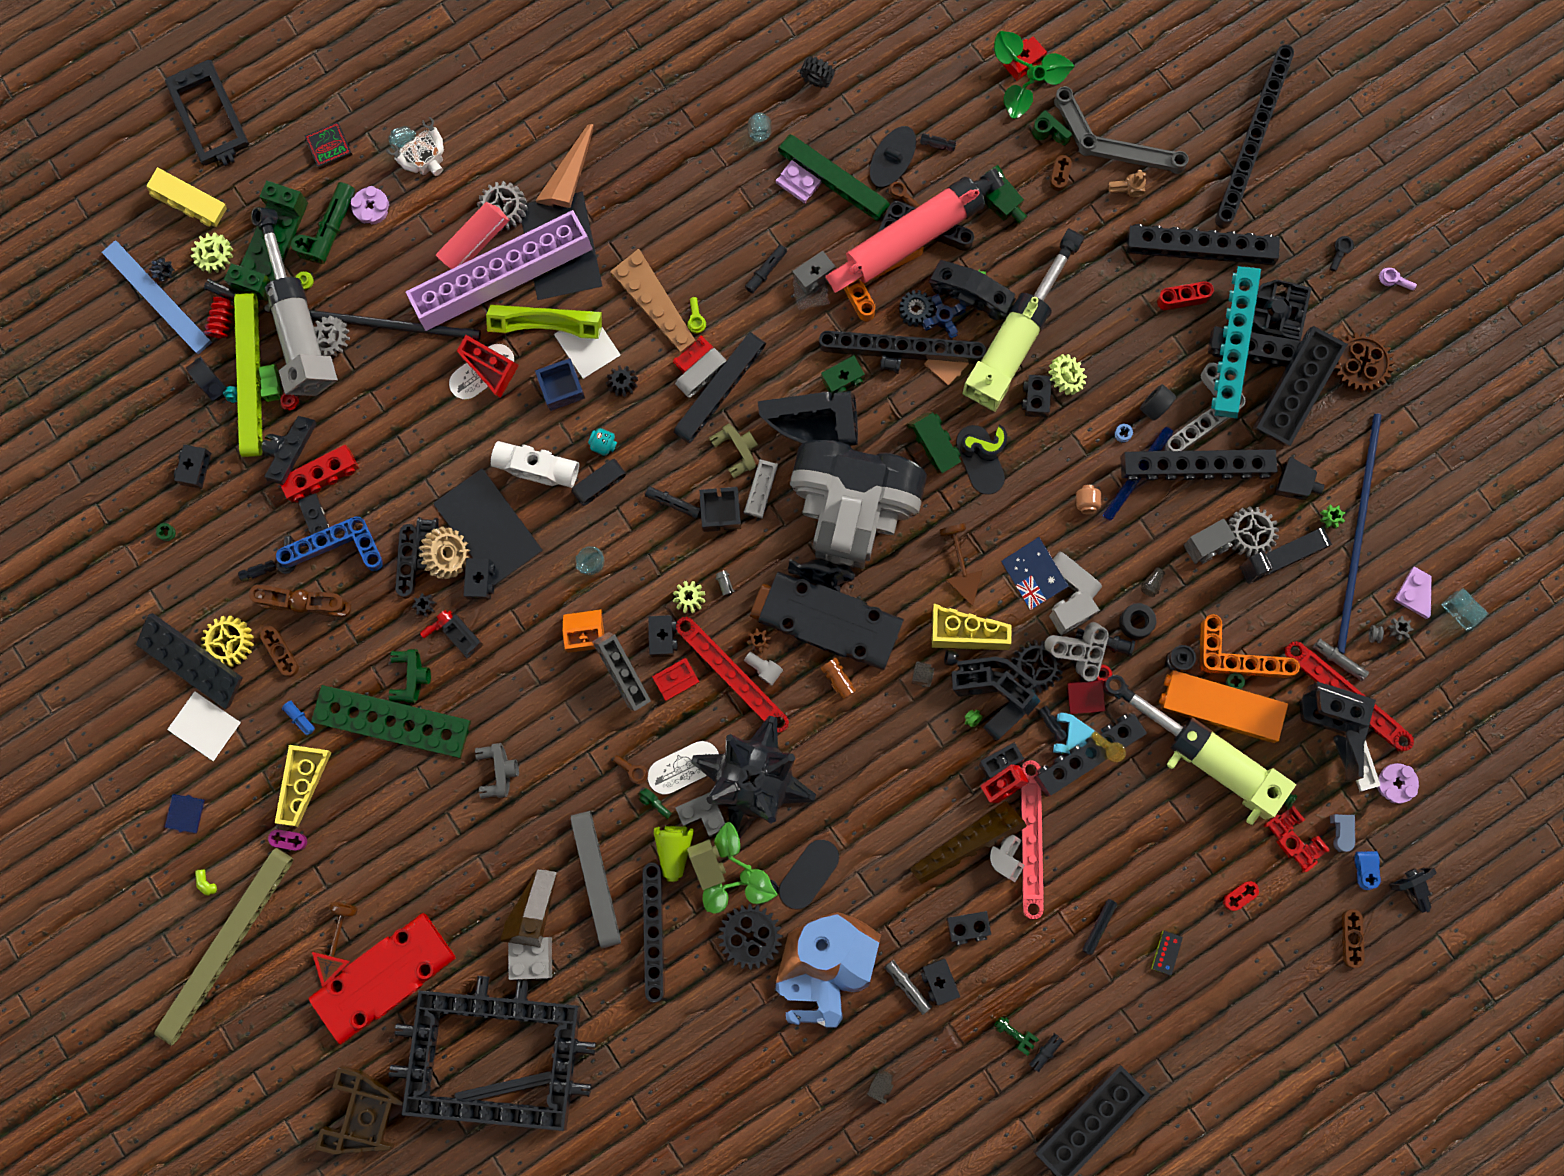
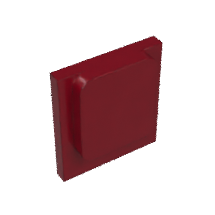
[1067,680,1105,714]

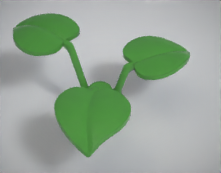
[703,822,778,913]

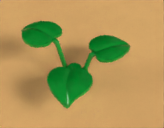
[994,31,1075,118]

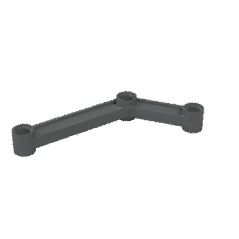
[1054,86,1189,174]

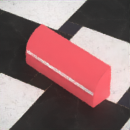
[436,202,510,269]

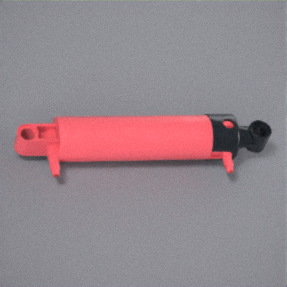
[825,168,1005,293]

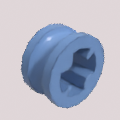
[1115,424,1133,443]

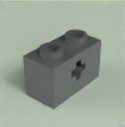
[792,251,836,295]

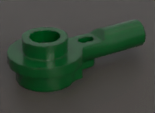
[638,788,672,819]

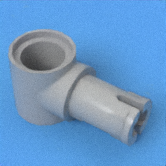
[744,652,783,686]

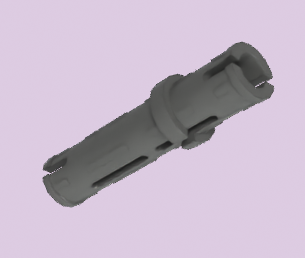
[1312,638,1369,682]
[884,960,932,1015]

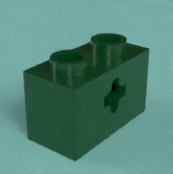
[821,356,865,397]

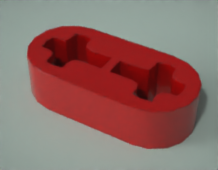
[1223,881,1259,911]

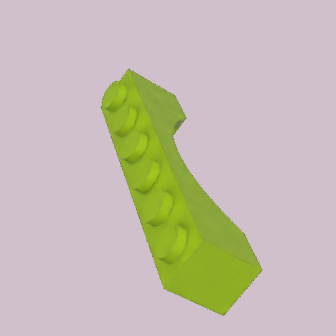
[486,305,602,339]

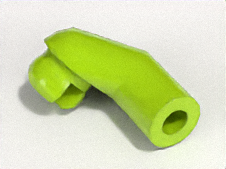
[195,870,217,895]

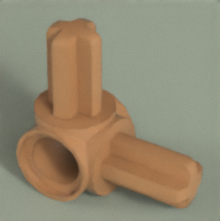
[1108,170,1146,197]

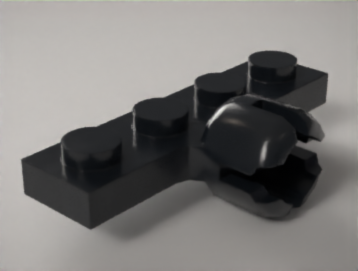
[262,416,317,485]

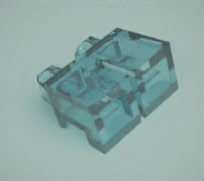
[1441,588,1488,631]

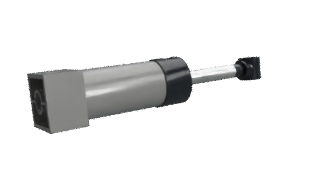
[251,207,337,396]

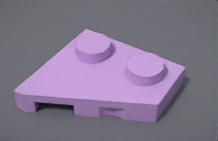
[1394,567,1431,619]

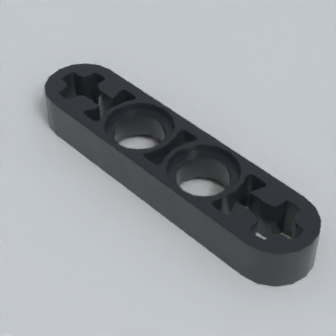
[396,524,417,598]

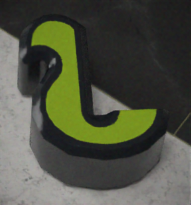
[960,425,1007,460]

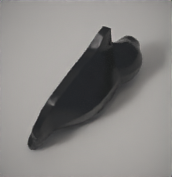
[788,559,855,592]

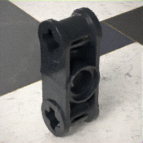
[413,517,439,572]

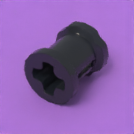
[880,354,902,374]

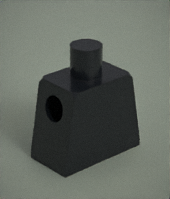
[1274,457,1325,500]

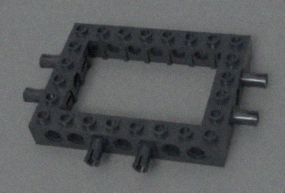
[389,976,596,1131]

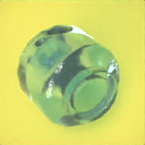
[748,113,772,142]
[388,126,416,152]

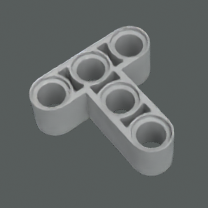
[1045,622,1108,681]

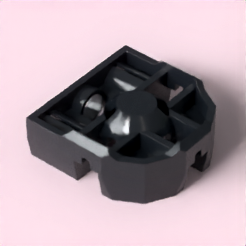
[1252,279,1312,341]

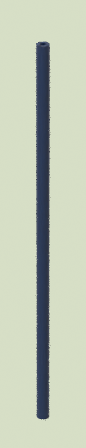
[1337,414,1382,654]

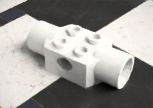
[491,441,579,488]

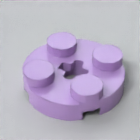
[351,186,389,224]
[1377,763,1419,803]

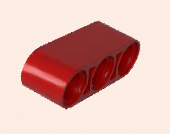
[1157,282,1214,310]

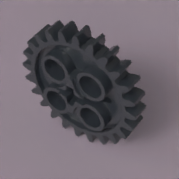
[718,904,783,970]

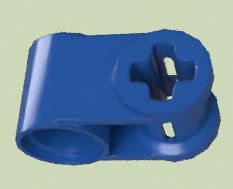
[1355,851,1381,890]

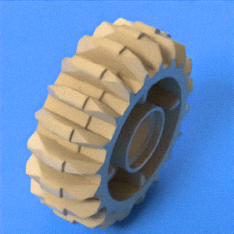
[419,527,470,579]

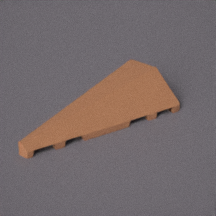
[536,124,594,208]

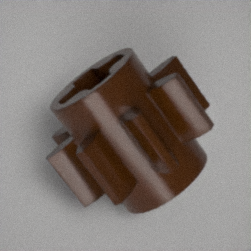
[747,628,771,653]

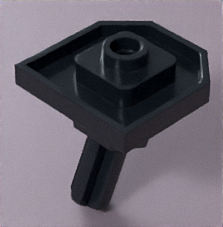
[1389,867,1437,913]

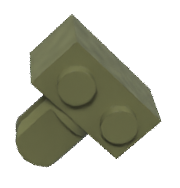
[687,840,726,890]

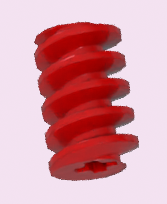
[203,297,235,338]

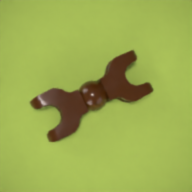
[249,585,351,618]

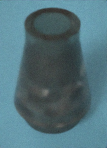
[1141,568,1165,597]

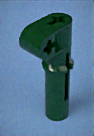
[291,182,355,264]

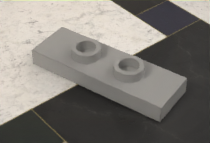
[744,459,778,519]

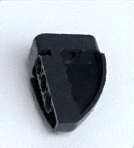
[758,391,858,446]

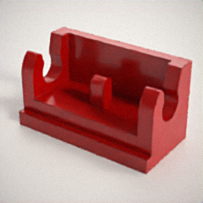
[673,336,713,374]

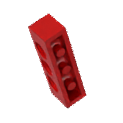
[280,445,359,503]

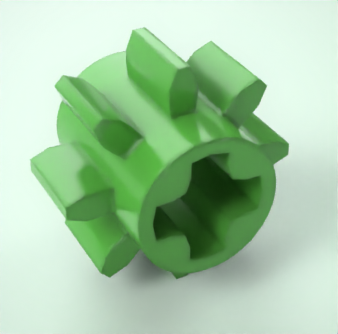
[1320,505,1345,529]

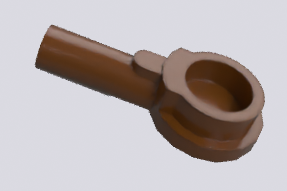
[888,181,920,208]
[613,755,648,784]

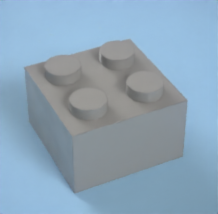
[1049,590,1099,636]
[508,937,552,980]

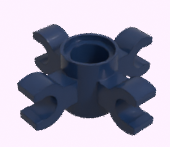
[922,294,966,339]

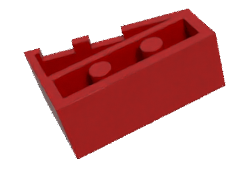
[457,335,519,398]

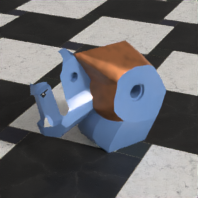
[776,912,881,1028]

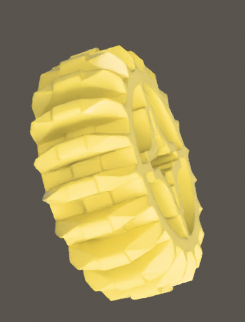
[201,616,254,667]

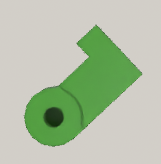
[259,364,283,402]

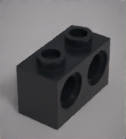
[1022,375,1052,418]
[946,911,991,945]

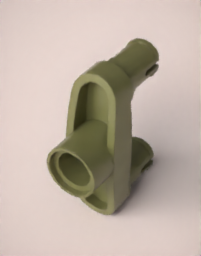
[709,423,758,479]

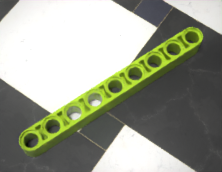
[234,293,263,457]

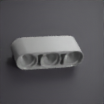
[675,348,727,398]
[1053,552,1102,599]

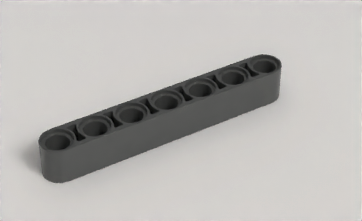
[571,811,621,949]

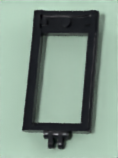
[165,59,250,167]

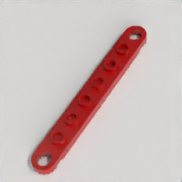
[676,617,789,733]
[1285,641,1414,752]

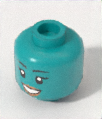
[588,428,617,456]

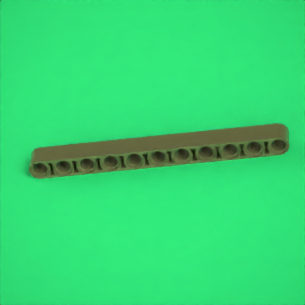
[154,848,294,1046]

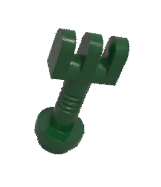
[994,1017,1039,1056]

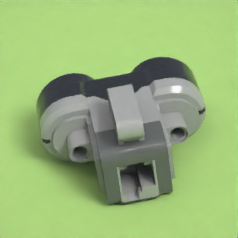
[790,440,927,569]

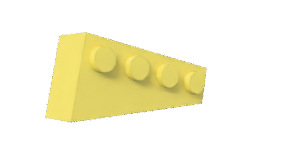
[147,167,227,227]
[932,604,1011,650]
[275,745,331,827]

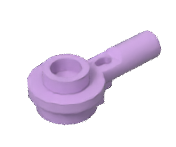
[1379,268,1417,291]

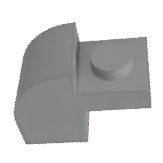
[990,835,1025,882]

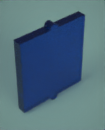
[165,794,205,833]

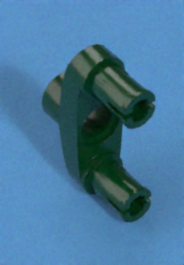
[389,649,431,703]

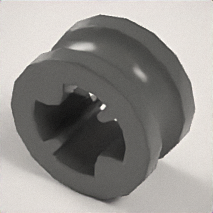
[1369,625,1384,644]

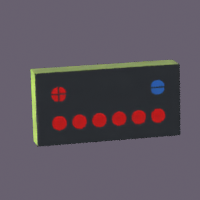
[1151,931,1183,976]

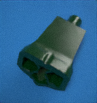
[978,165,1028,224]

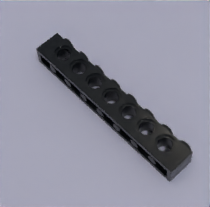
[1126,224,1280,265]
[1120,450,1277,481]

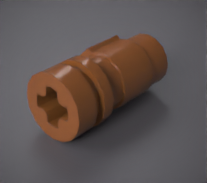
[820,658,856,699]

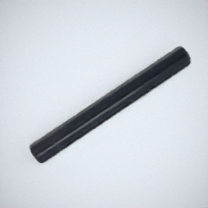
[455,1071,552,1100]

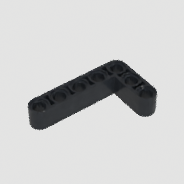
[878,201,974,251]
[1239,527,1332,584]

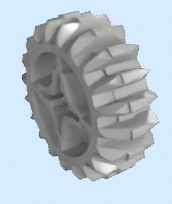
[477,181,527,231]
[1228,507,1279,558]

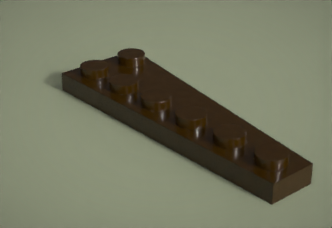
[910,801,1027,884]

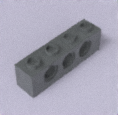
[592,632,651,711]

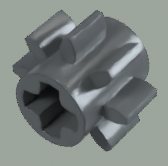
[1386,616,1414,641]

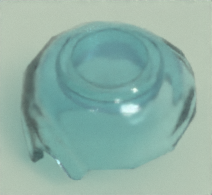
[575,546,605,575]

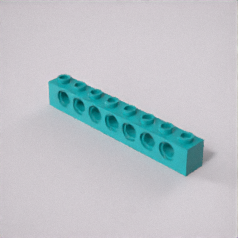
[1211,266,1261,418]

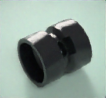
[1166,645,1196,673]

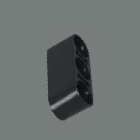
[571,459,627,506]
[983,702,1026,742]

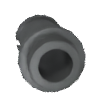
[715,570,734,596]

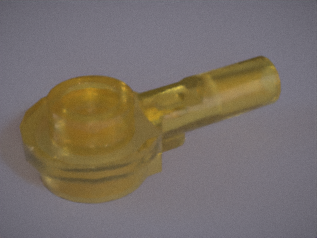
[1090,731,1126,762]

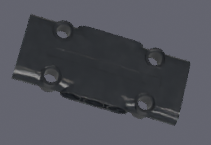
[758,571,904,670]

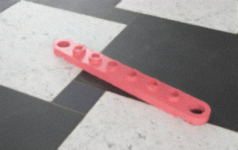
[1021,760,1044,919]

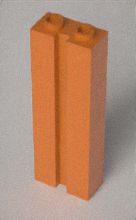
[1159,670,1288,743]

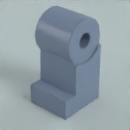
[1330,814,1355,852]

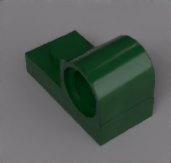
[1032,110,1072,146]

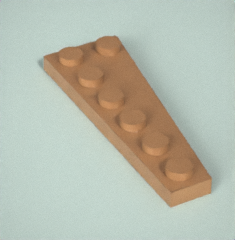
[610,249,696,354]

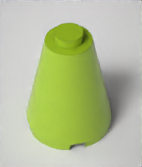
[654,826,693,881]

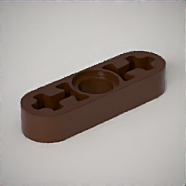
[260,627,299,677]
[1342,909,1365,968]

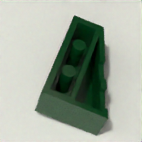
[906,412,961,473]

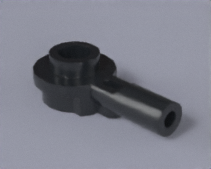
[1329,236,1354,272]
[276,536,296,574]

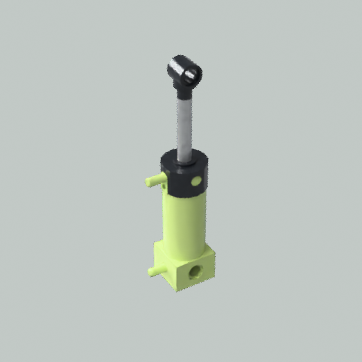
[963,228,1085,412]
[1103,675,1296,825]

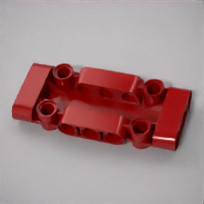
[309,913,456,1045]

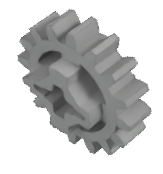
[313,316,350,357]

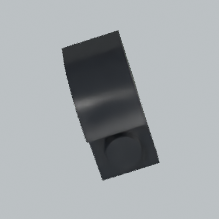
[186,356,227,401]

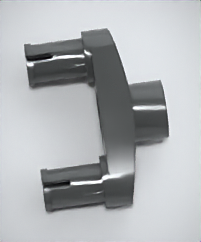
[475,743,519,799]

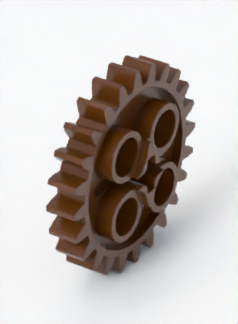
[1333,332,1395,393]

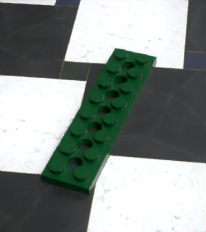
[311,685,471,758]

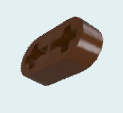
[1050,155,1072,191]
[750,583,772,620]

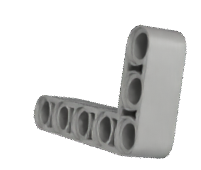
[1164,363,1245,451]

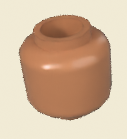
[1076,485,1101,514]

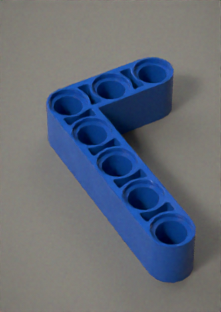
[276,517,383,571]

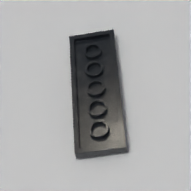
[136,613,243,709]

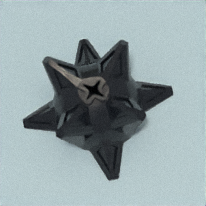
[691,716,816,839]

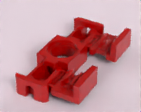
[1264,806,1330,873]

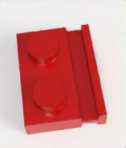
[652,658,700,701]

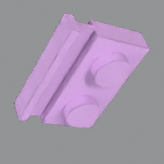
[776,160,821,203]

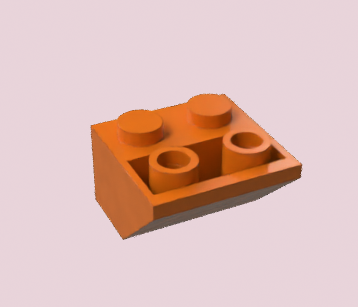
[563,610,604,653]

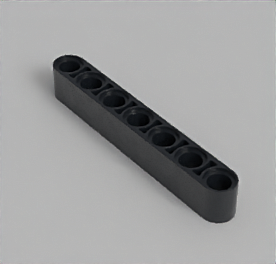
[673,332,766,444]
[643,863,665,1003]

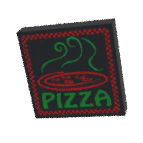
[305,122,353,169]

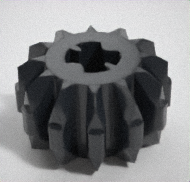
[606,365,638,398]

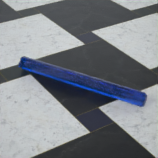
[1103,427,1173,521]

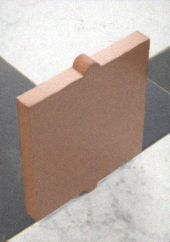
[924,347,969,386]

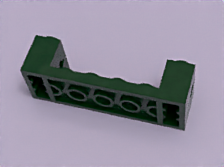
[224,180,308,301]

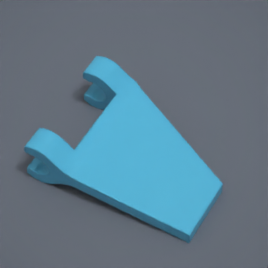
[1053,713,1108,758]

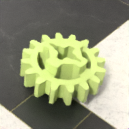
[191,233,233,273]
[1048,354,1087,395]

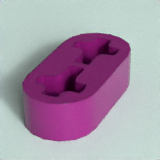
[268,829,307,851]

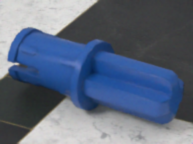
[282,701,315,735]

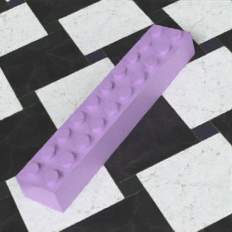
[406,210,592,331]

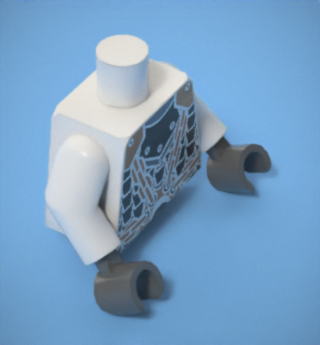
[386,117,444,176]

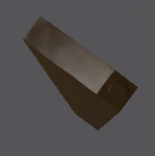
[501,869,557,947]

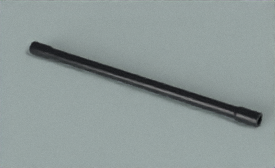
[309,310,481,341]

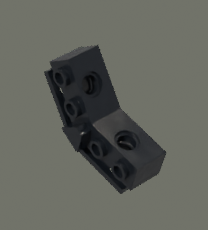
[929,260,1016,321]
[952,657,1043,716]

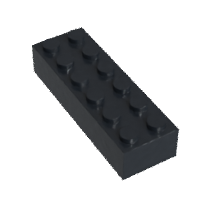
[1252,326,1348,447]
[1033,1064,1150,1176]

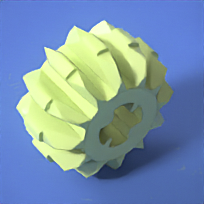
[673,581,705,613]

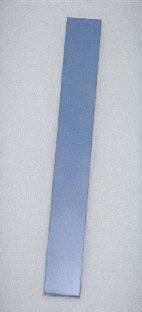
[102,240,212,354]

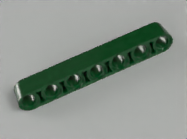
[778,134,890,221]

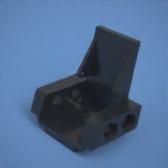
[1299,681,1376,782]

